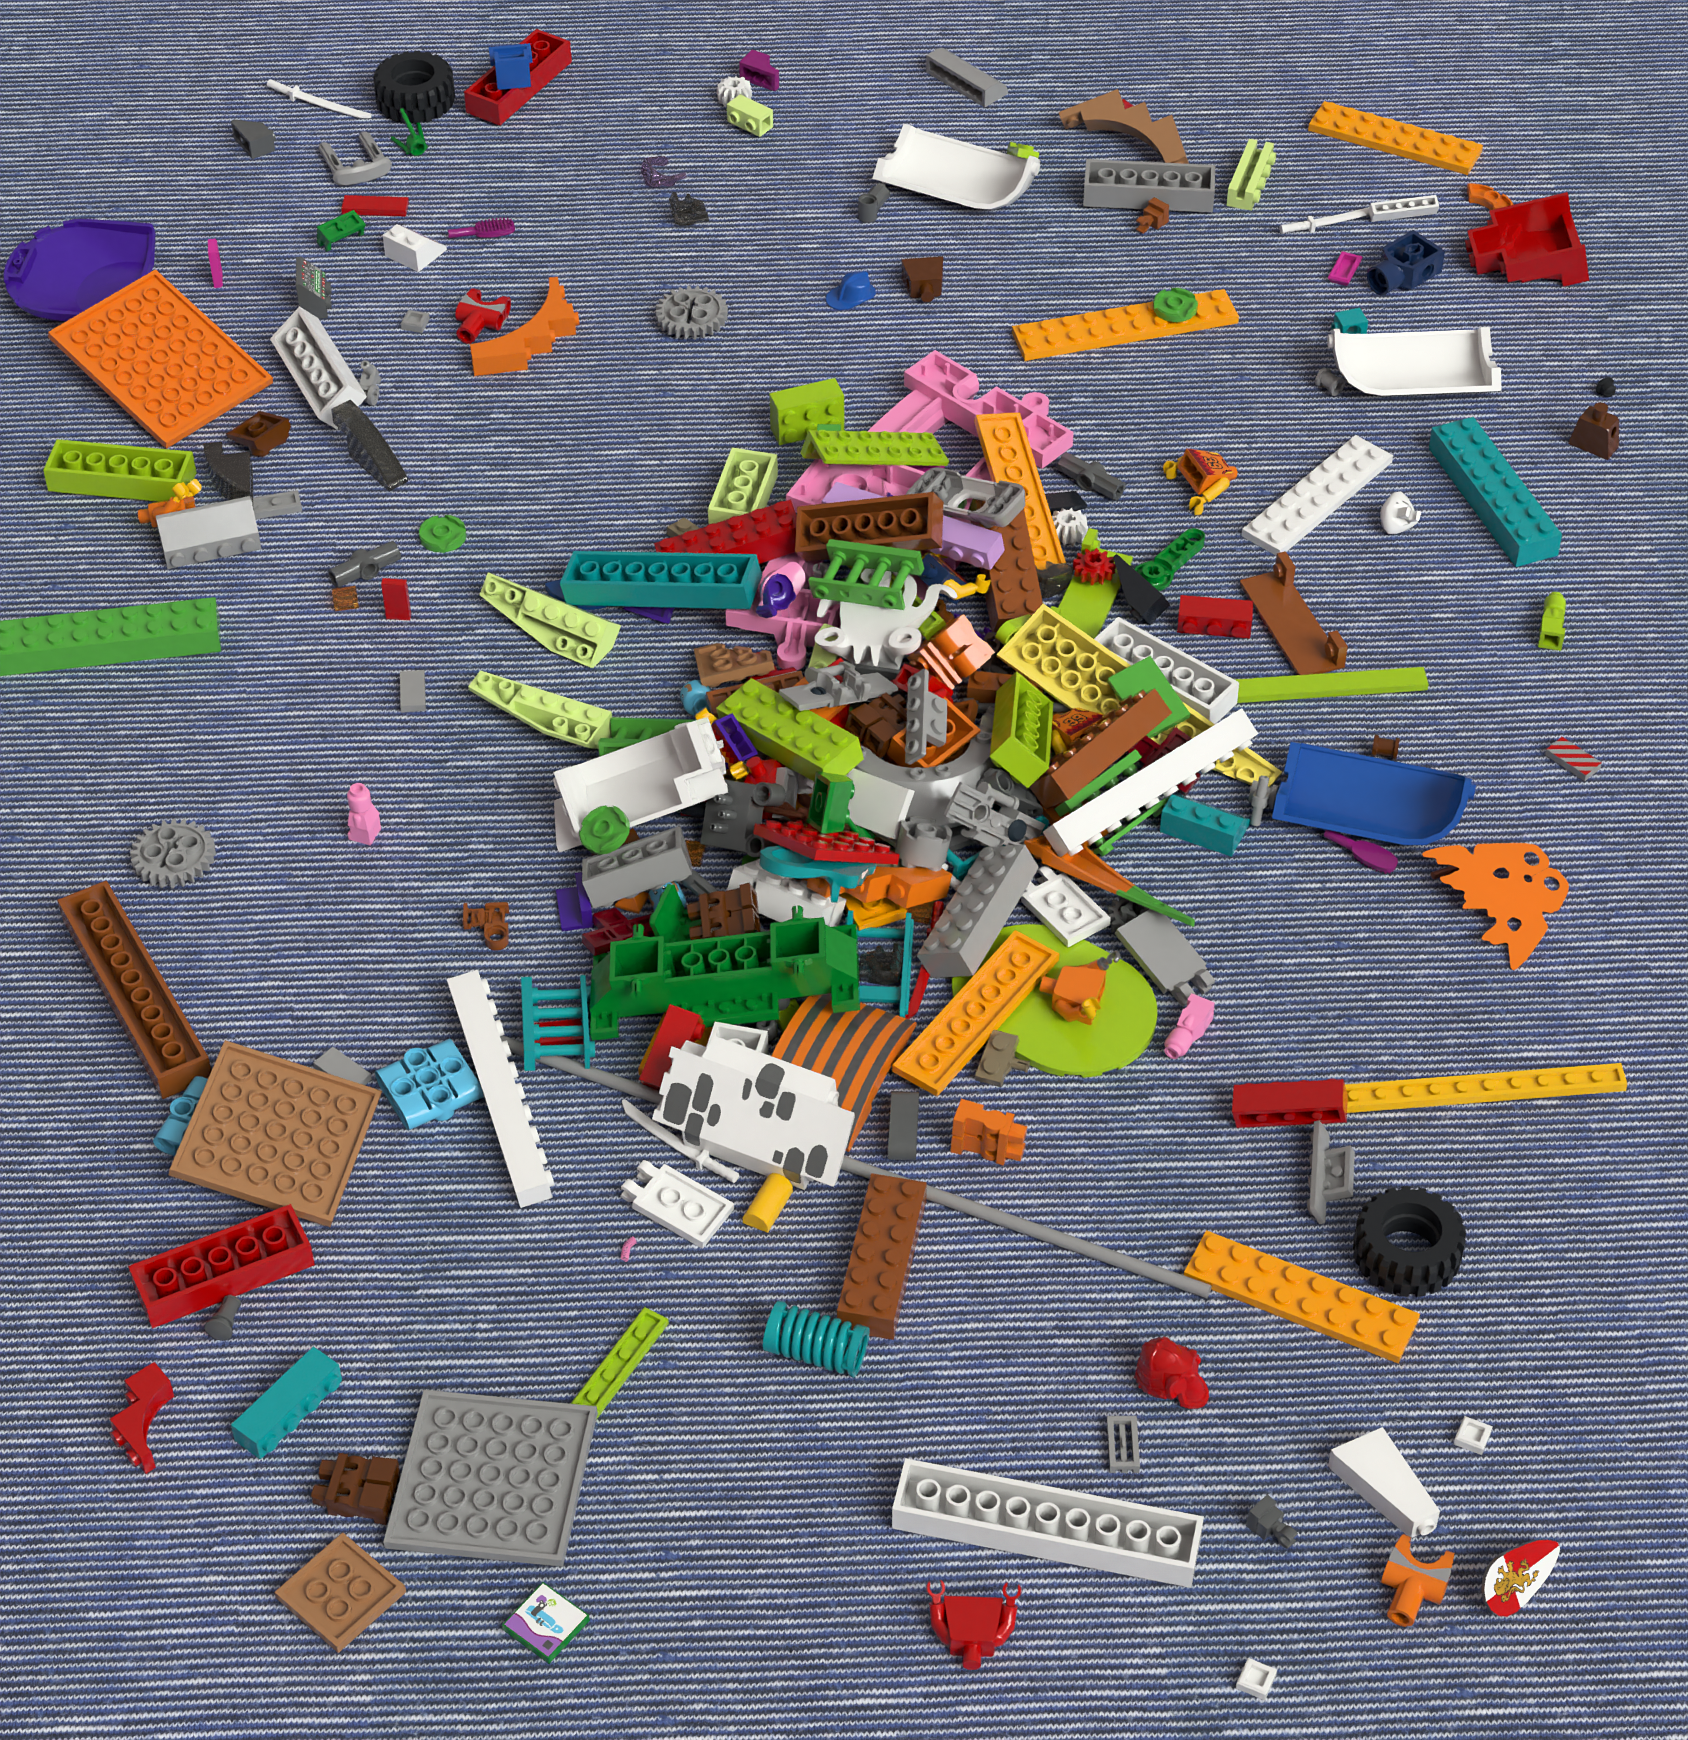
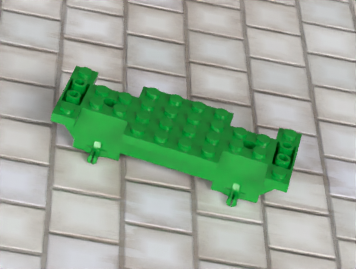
[590,905,860,1041]

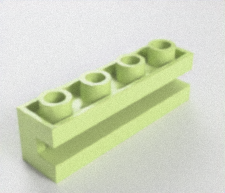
[1227,139,1276,211]

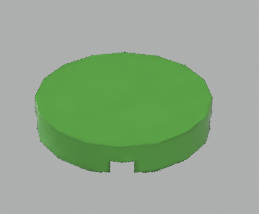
[1153,288,1198,322]
[419,515,467,553]
[579,805,630,855]

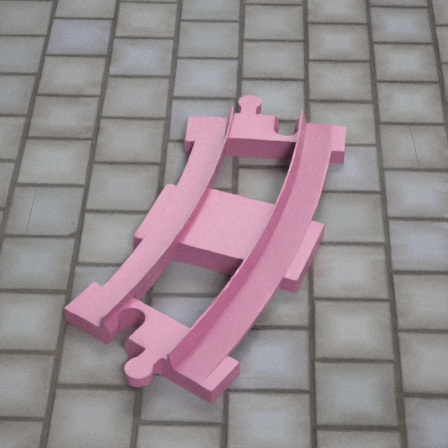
[726,350,1073,670]

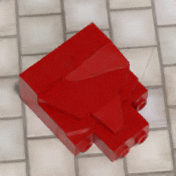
[1465,192,1589,287]

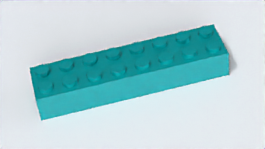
[1429,417,1562,567]
[560,551,762,609]

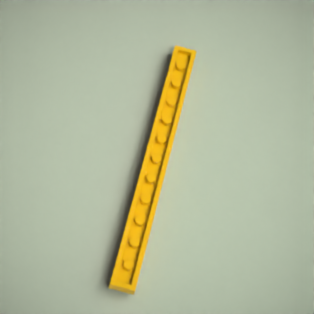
[1345,1063,1628,1113]

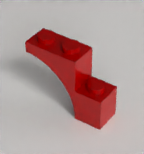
[110,1362,174,1474]

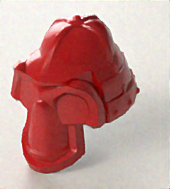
[1134,1337,1209,1409]

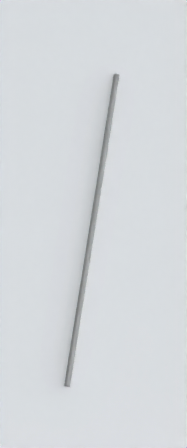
[500,1035,1212,1299]

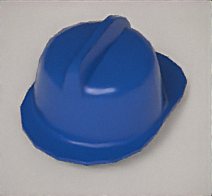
[826,271,876,310]

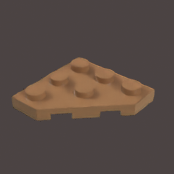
[694,643,775,687]

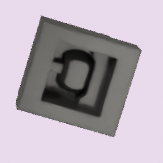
[1246,1494,1298,1549]

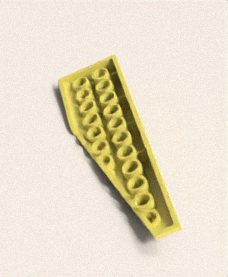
[997,604,1282,787]

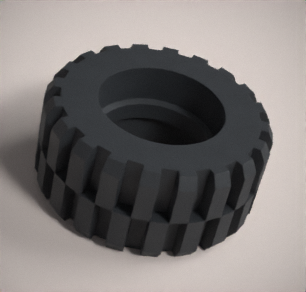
[373,51,455,124]
[1353,1186,1466,1297]

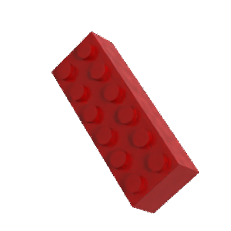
[464,29,572,125]
[654,499,797,564]
[128,1204,315,1329]

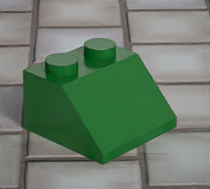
[807,771,855,834]

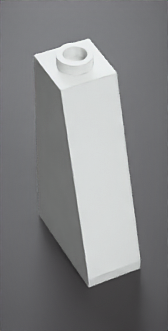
[1328,1427,1440,1538]

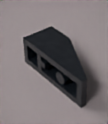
[1113,554,1170,625]

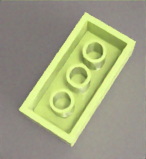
[708,448,778,524]

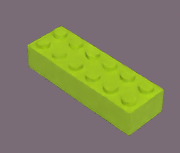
[43,439,197,501]
[990,671,1054,788]
[716,678,864,781]

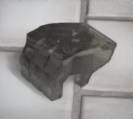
[669,192,709,226]
[1036,561,1074,599]
[859,943,904,985]

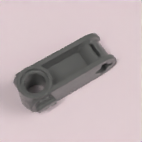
[977,768,1043,817]

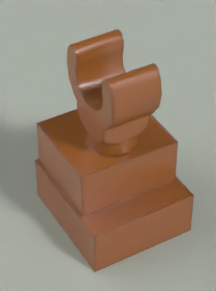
[1136,197,1169,234]

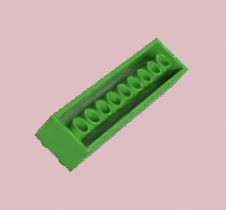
[0,597,221,676]

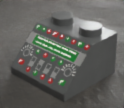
[296,256,332,319]

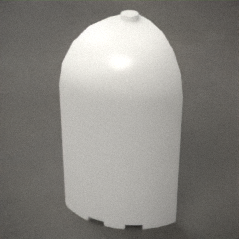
[872,124,1041,210]
[1327,327,1502,396]

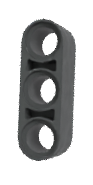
[888,1091,919,1161]

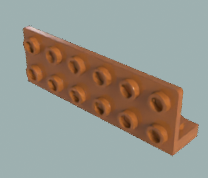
[1240,551,1348,675]

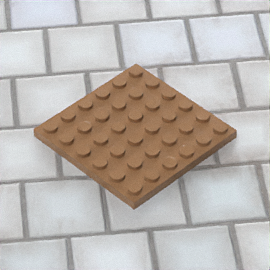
[169,1040,382,1228]

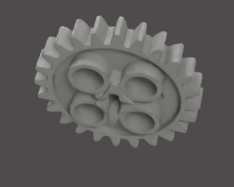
[655,285,728,340]
[130,818,216,889]

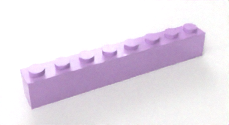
[822,482,1005,570]

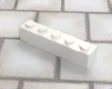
[1368,195,1439,222]

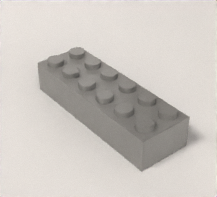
[1083,159,1215,213]
[917,844,1039,978]

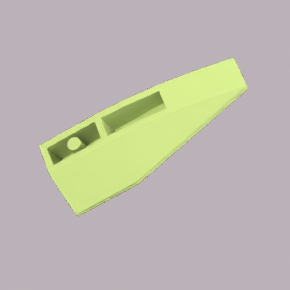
[480,573,621,668]
[468,671,612,749]

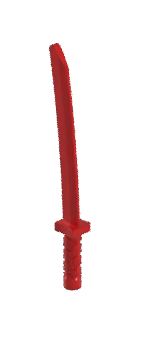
[905,901,944,1019]

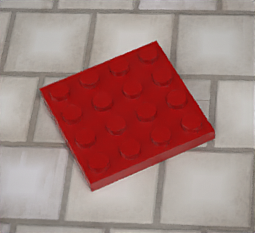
[753,820,900,865]

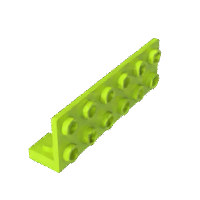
[800,430,949,466]
[1050,528,1133,639]

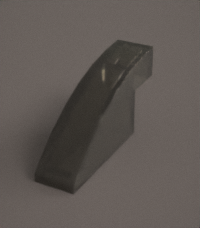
[331,399,408,492]
[203,441,254,511]

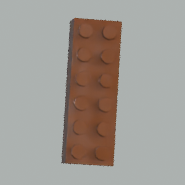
[795,492,944,562]
[968,499,1043,632]
[1030,688,1172,809]
[837,1173,927,1340]

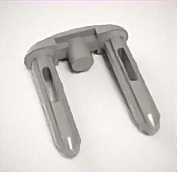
[319,131,392,186]

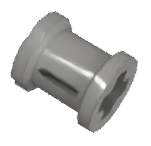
[1315,368,1346,396]

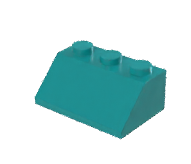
[1160,794,1251,857]

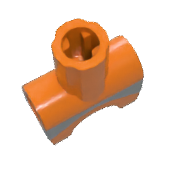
[1381,1534,1455,1627]

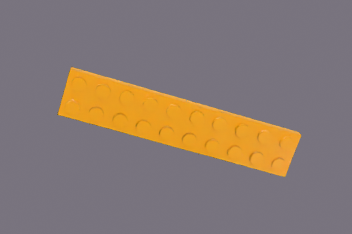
[1012,289,1239,361]

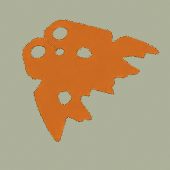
[1422,843,1569,970]

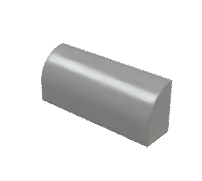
[926,48,1008,108]

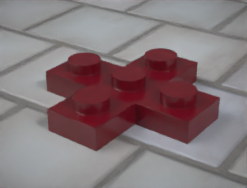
[1124,727,1201,796]
[582,907,655,956]

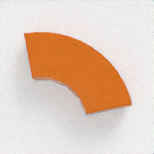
[1467,183,1514,210]

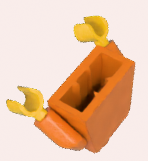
[138,479,202,528]

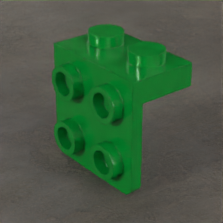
[649,884,702,943]

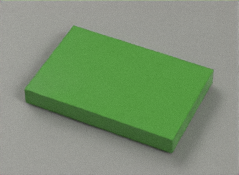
[1107,656,1190,738]

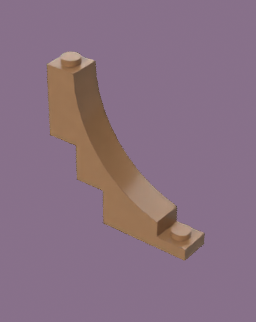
[1059,89,1189,164]

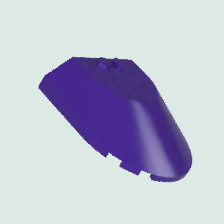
[4,219,156,321]

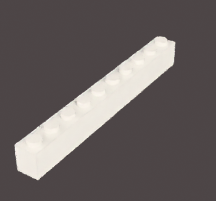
[1043,708,1258,857]
[447,970,555,1208]

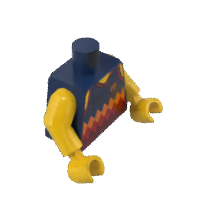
[917,551,991,605]

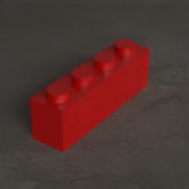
[1232,1079,1348,1128]

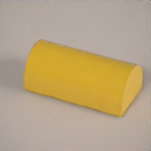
[743,1173,793,1233]

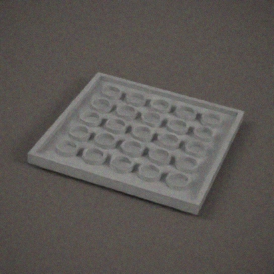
[383,1390,598,1567]

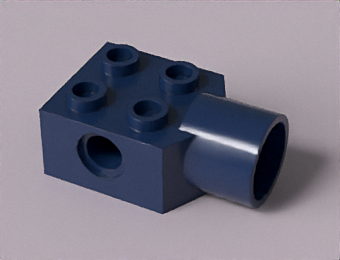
[1366,230,1445,296]

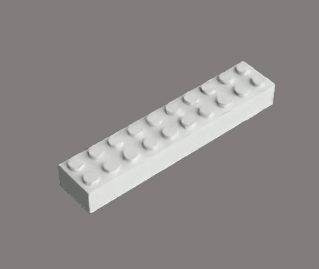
[892,1458,1204,1588]

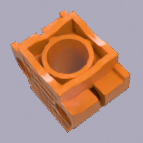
[907,614,995,689]

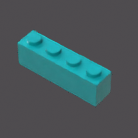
[231,1346,342,1459]

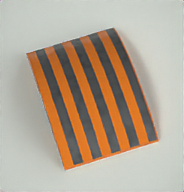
[771,993,917,1152]

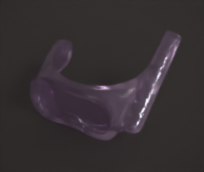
[641,156,687,188]

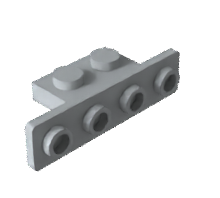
[905,669,947,765]
[1307,1120,1355,1224]

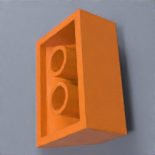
[887,697,981,768]

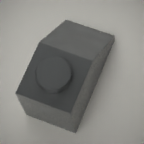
[231,119,276,159]

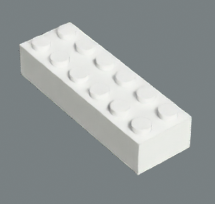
[270,306,367,429]
[1094,617,1239,724]

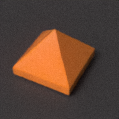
[615,892,649,914]

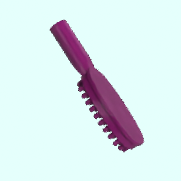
[448,218,515,238]
[1324,830,1398,874]

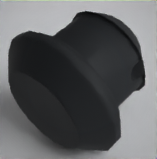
[1596,377,1616,397]

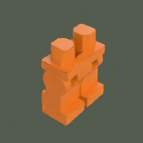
[951,1099,1028,1165]

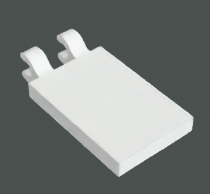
[846,768,915,840]
[1021,865,1111,947]
[621,1160,734,1249]

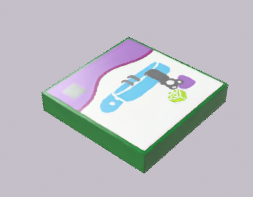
[502,1582,590,1664]

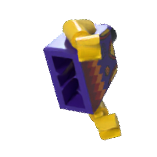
[695,707,758,781]

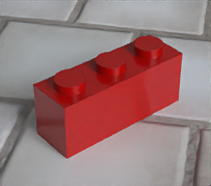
[1177,595,1253,639]
[639,1004,705,1090]

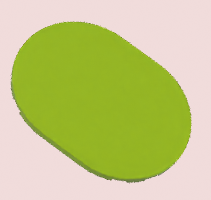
[952,924,1157,1078]

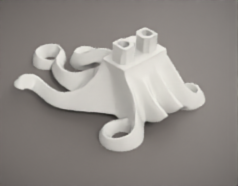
[814,568,958,670]

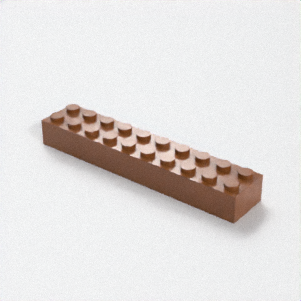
[57,880,212,1099]

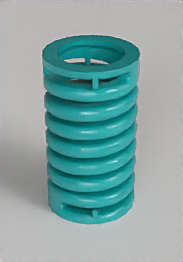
[763,1301,870,1378]

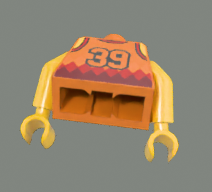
[1163,448,1237,515]
[1051,708,1104,755]

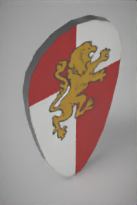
[1481,1539,1560,1617]

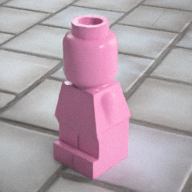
[347,783,381,846]
[1164,993,1215,1059]

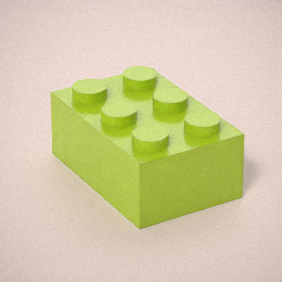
[769,378,844,446]

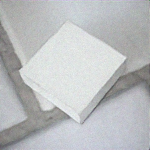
[1454,1416,1493,1455]
[1236,1658,1277,1700]

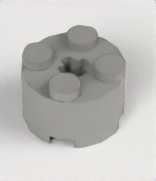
[895,816,952,871]

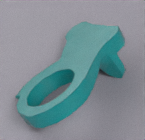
[759,846,877,903]

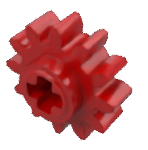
[1073,548,1116,586]

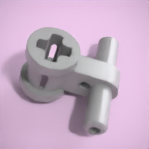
[358,360,381,406]
[1248,775,1279,826]

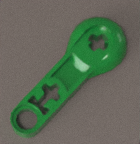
[1134,528,1205,592]

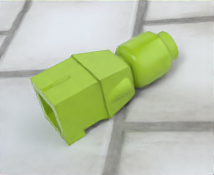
[1538,592,1566,651]

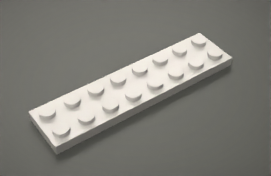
[1242,435,1393,555]

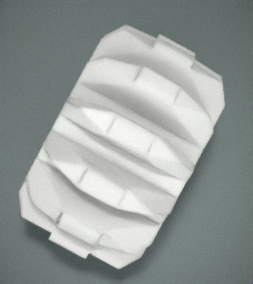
[717,76,752,107]
[1052,508,1088,546]

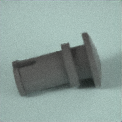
[204,1295,241,1341]

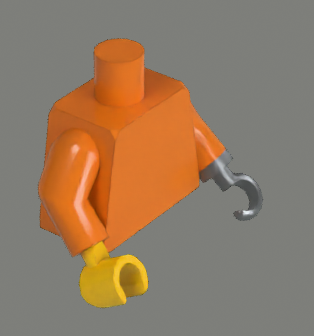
[1040,951,1120,1025]

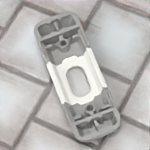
[906,467,1025,528]

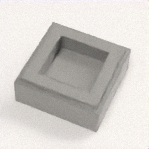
[401,310,430,333]

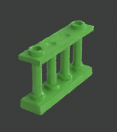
[808,539,924,610]
[598,717,696,757]
[1054,749,1170,857]

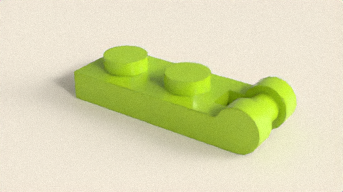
[1007,142,1039,159]

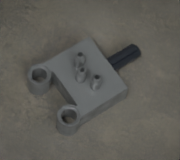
[681,779,786,858]

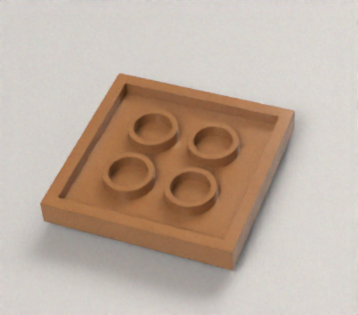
[274,1532,406,1653]

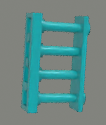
[521,975,595,1071]

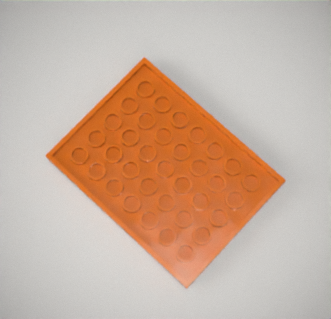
[48,269,273,449]

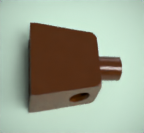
[901,256,944,302]
[1568,402,1619,460]

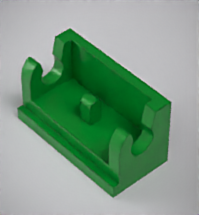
[317,210,366,252]

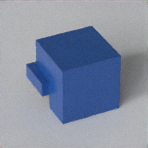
[488,43,533,90]

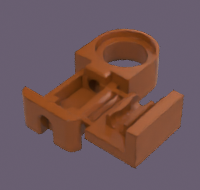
[463,902,509,951]

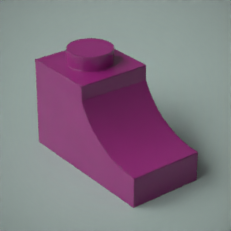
[739,49,779,91]

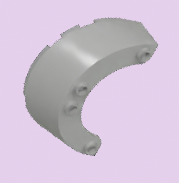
[847,732,999,829]

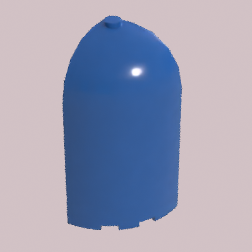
[1272,741,1476,845]

